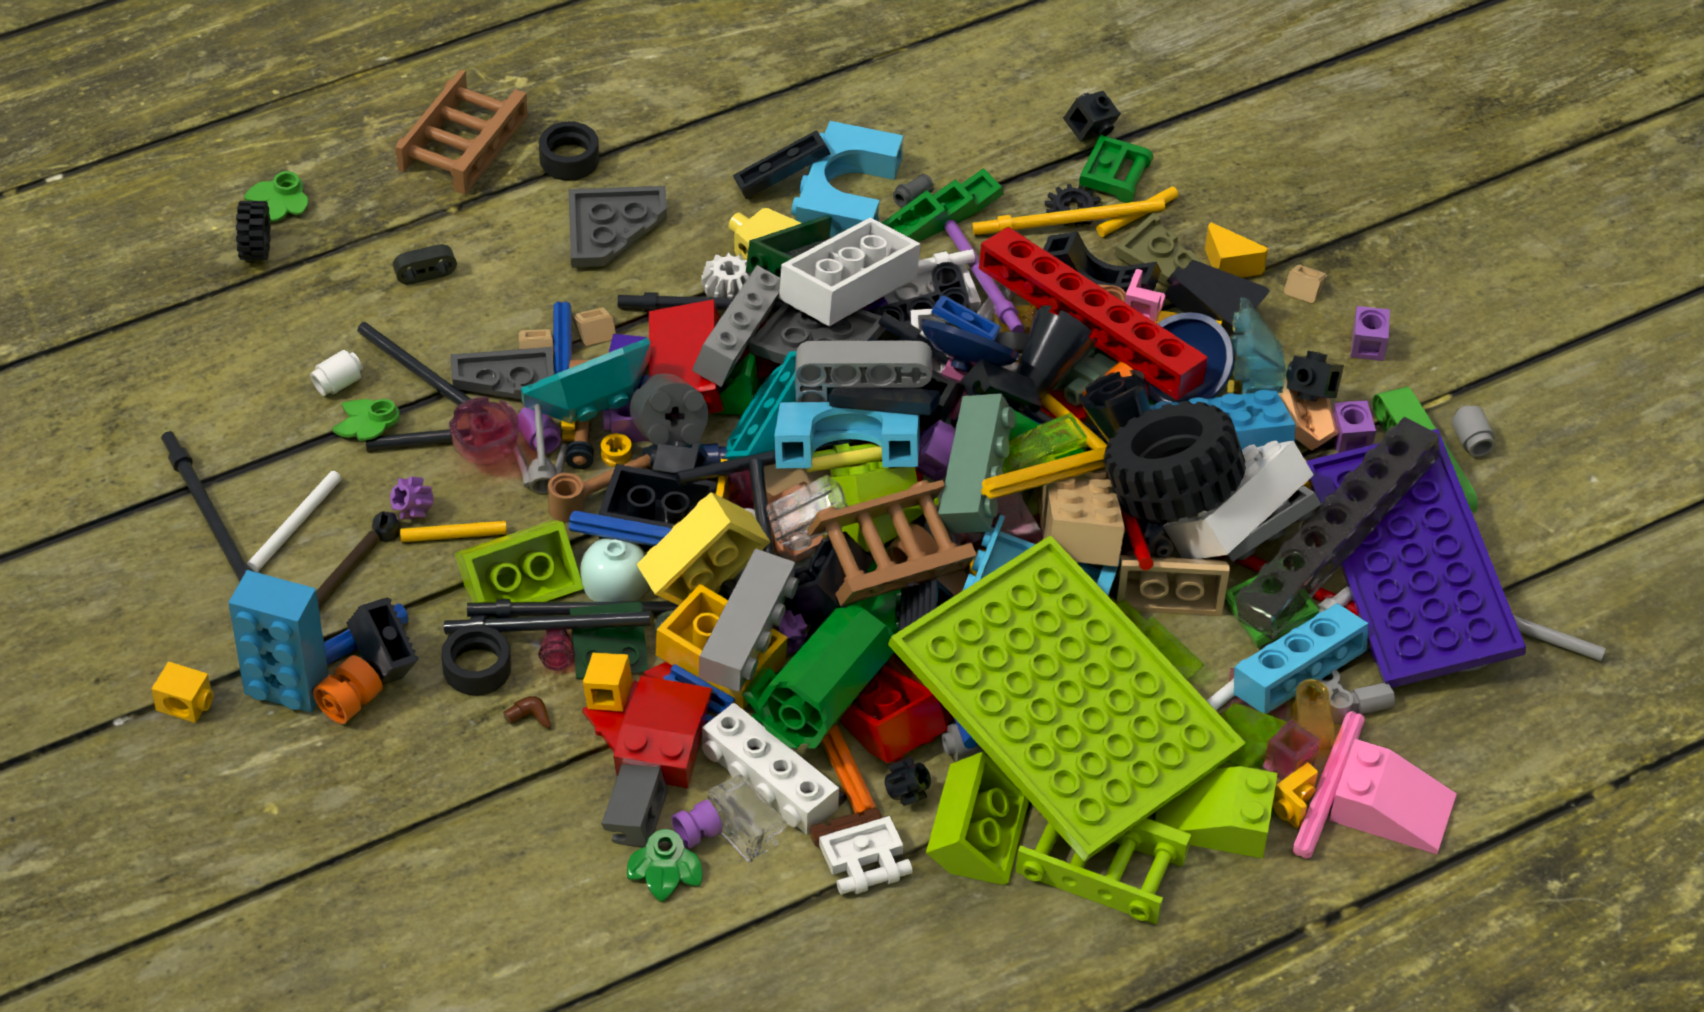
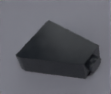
[1164,260,1270,338]

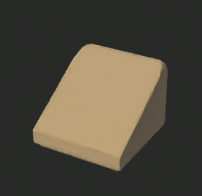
[1284,264,1327,303]
[573,307,616,346]
[519,329,554,360]

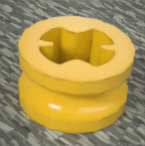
[601,433,632,467]

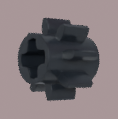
[885,757,931,806]

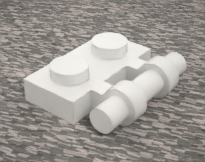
[819,816,913,895]

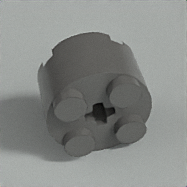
[630,373,708,447]

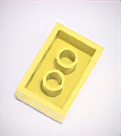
[636,492,771,605]

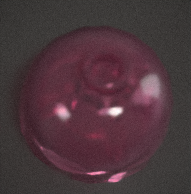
[449,397,519,466]

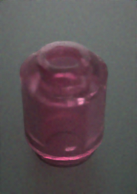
[728,470,754,509]

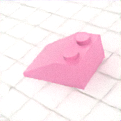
[1329,739,1457,854]

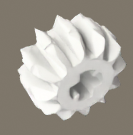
[702,252,751,298]

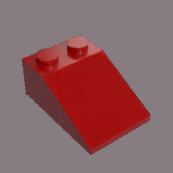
[839,666,947,763]
[613,675,713,788]

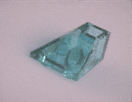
[1230,298,1286,394]

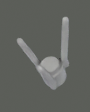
[511,404,567,494]

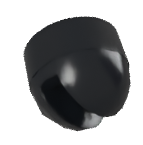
[372,511,401,542]

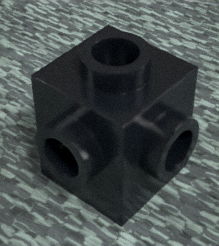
[1063,91,1121,142]
[1286,350,1344,402]

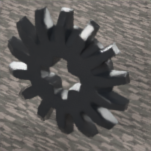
[1045,184,1103,227]

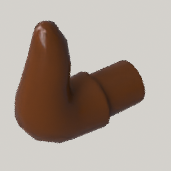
[503,696,551,728]

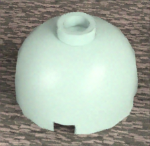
[580,537,649,602]

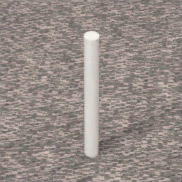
[247,471,342,572]

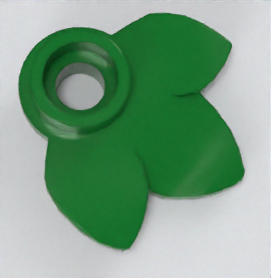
[627,829,702,902]

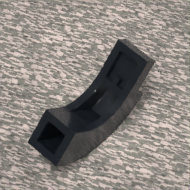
[1043,232,1162,292]

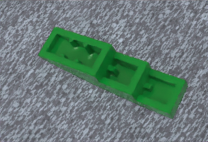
[882,168,1004,242]

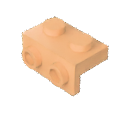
[1275,376,1338,451]

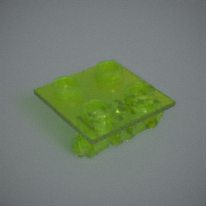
[1221,702,1293,769]

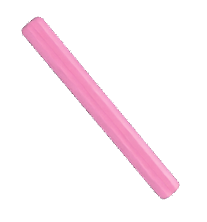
[1293,711,1365,859]

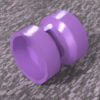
[671,799,723,849]

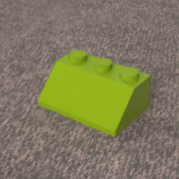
[454,520,584,618]
[926,752,1029,885]

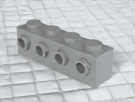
[698,549,799,692]

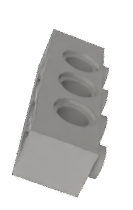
[692,265,780,387]

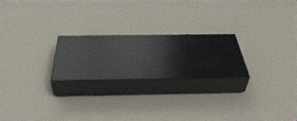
[733,130,831,199]
[829,387,940,416]

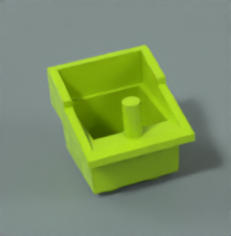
[818,460,939,552]

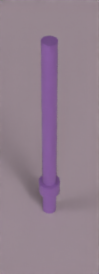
[944,220,1025,333]

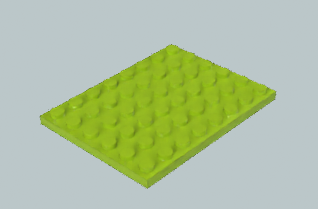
[888,535,1246,862]

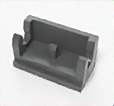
[601,764,668,848]

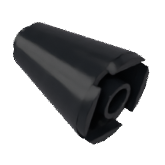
[1016,305,1098,401]
[1079,370,1150,442]

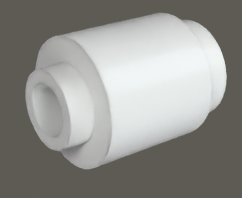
[310,350,363,396]

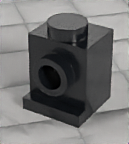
[650,441,708,475]

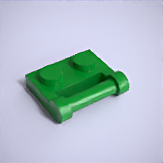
[1079,135,1154,203]

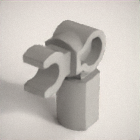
[1312,669,1395,724]

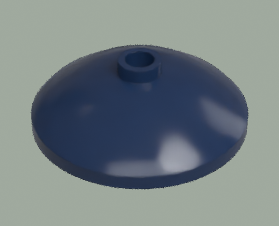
[1147,312,1235,403]
[921,319,1020,372]

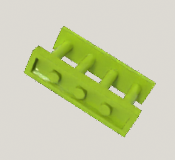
[1015,816,1192,925]

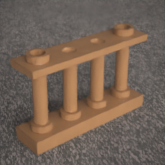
[395,69,528,195]
[807,480,977,606]

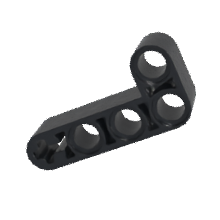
[865,262,971,341]

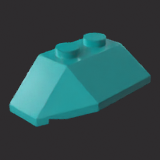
[521,338,651,423]
[725,351,796,460]

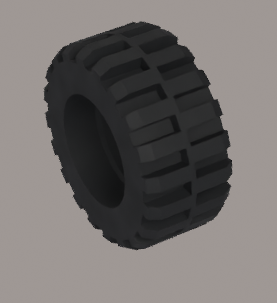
[1104,401,1246,523]

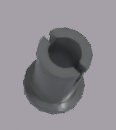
[893,174,934,208]

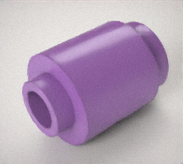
[515,407,561,454]

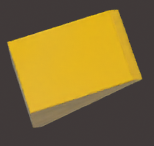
[1205,222,1268,278]

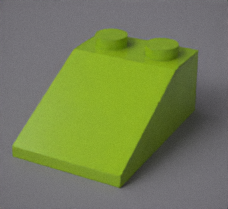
[1155,766,1278,859]

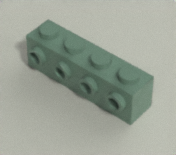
[938,394,1015,533]

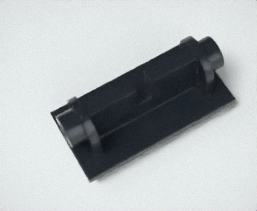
[1137,519,1173,558]

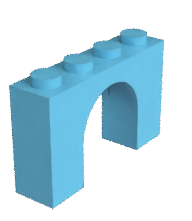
[791,121,904,237]
[774,402,921,468]

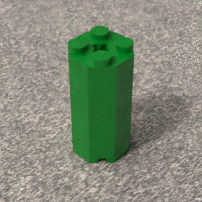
[757,603,894,748]

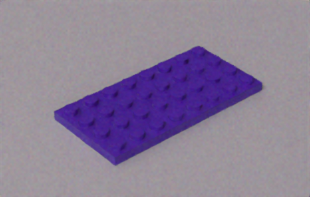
[1306,429,1526,688]

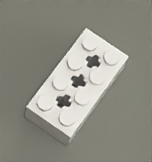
[779,217,920,326]
[1163,440,1314,559]

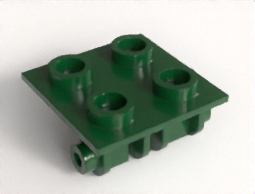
[570,601,648,679]

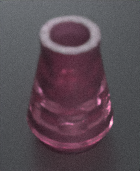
[538,630,575,671]

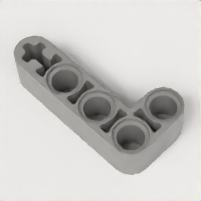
[795,341,932,402]

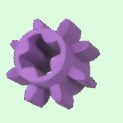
[390,476,433,520]
[772,609,807,654]

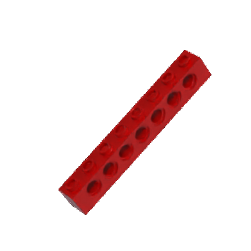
[979,227,1208,401]

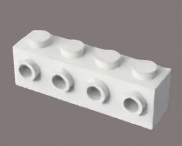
[702,703,839,835]

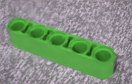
[1372,386,1478,513]

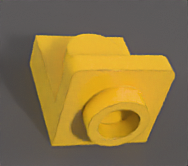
[1272,762,1318,829]

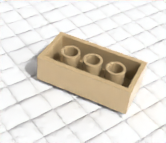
[1037,468,1125,567]

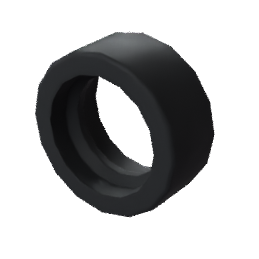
[539,121,599,180]
[441,625,511,695]

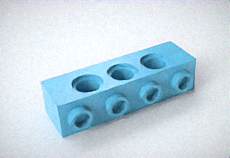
[1234,603,1368,715]

